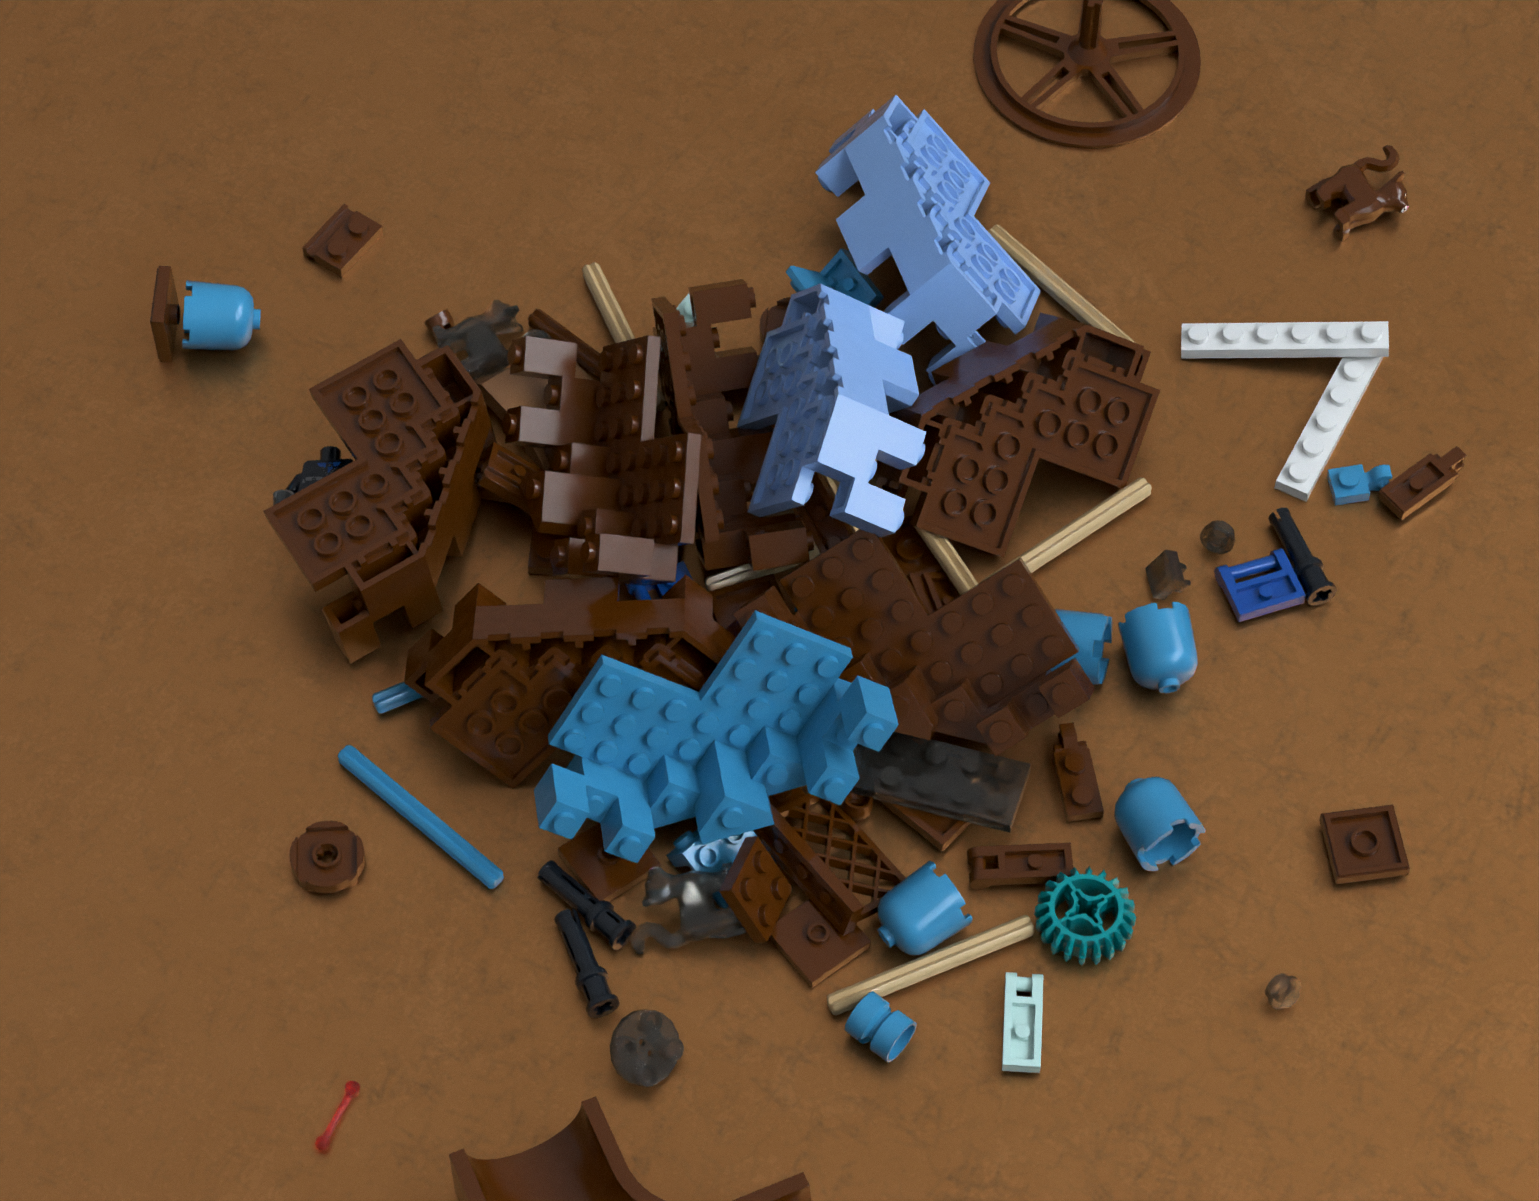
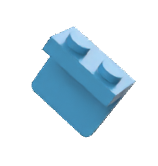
[786,248,884,308]
[666,828,777,909]

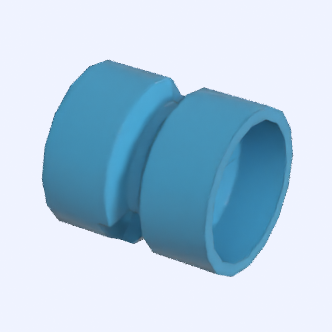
[845,991,917,1063]

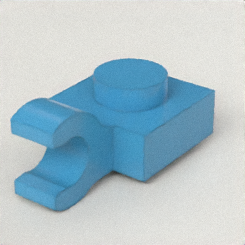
[1327,464,1393,506]

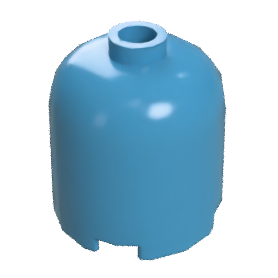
[182,280,261,350]
[1118,602,1198,693]
[1050,609,1113,685]
[1114,777,1206,871]
[877,861,973,955]

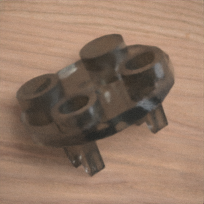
[610,1009,684,1087]

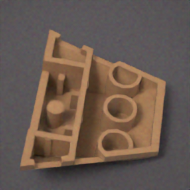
[473,363,593,471]

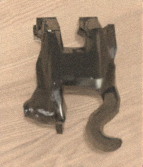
[432,300,551,379]
[630,862,746,954]

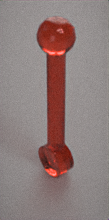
[315,1081,360,1151]

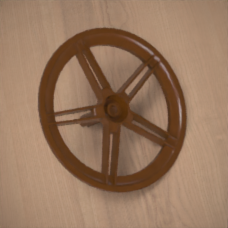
[973,0,1201,149]

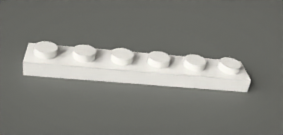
[1181,321,1389,359]
[1274,357,1383,502]

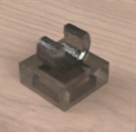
[1145,550,1191,600]

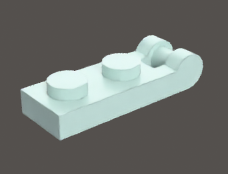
[1002,972,1044,1073]

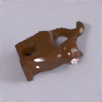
[1305,145,1409,242]

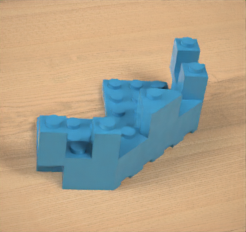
[534,610,899,863]

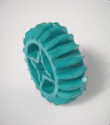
[1034,866,1136,966]

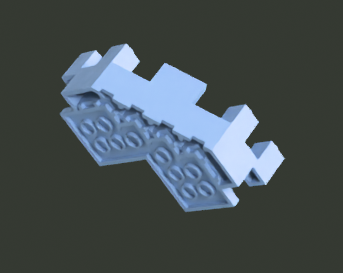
[815,95,1041,386]
[737,283,926,537]

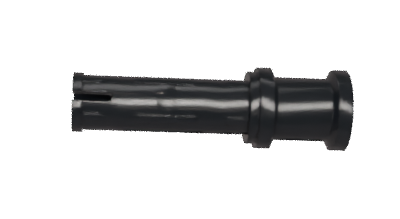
[1268,508,1337,606]
[537,860,636,950]
[554,909,620,1018]

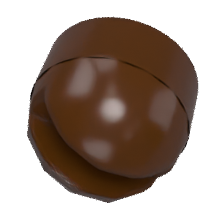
[424,309,454,338]
[844,788,873,821]

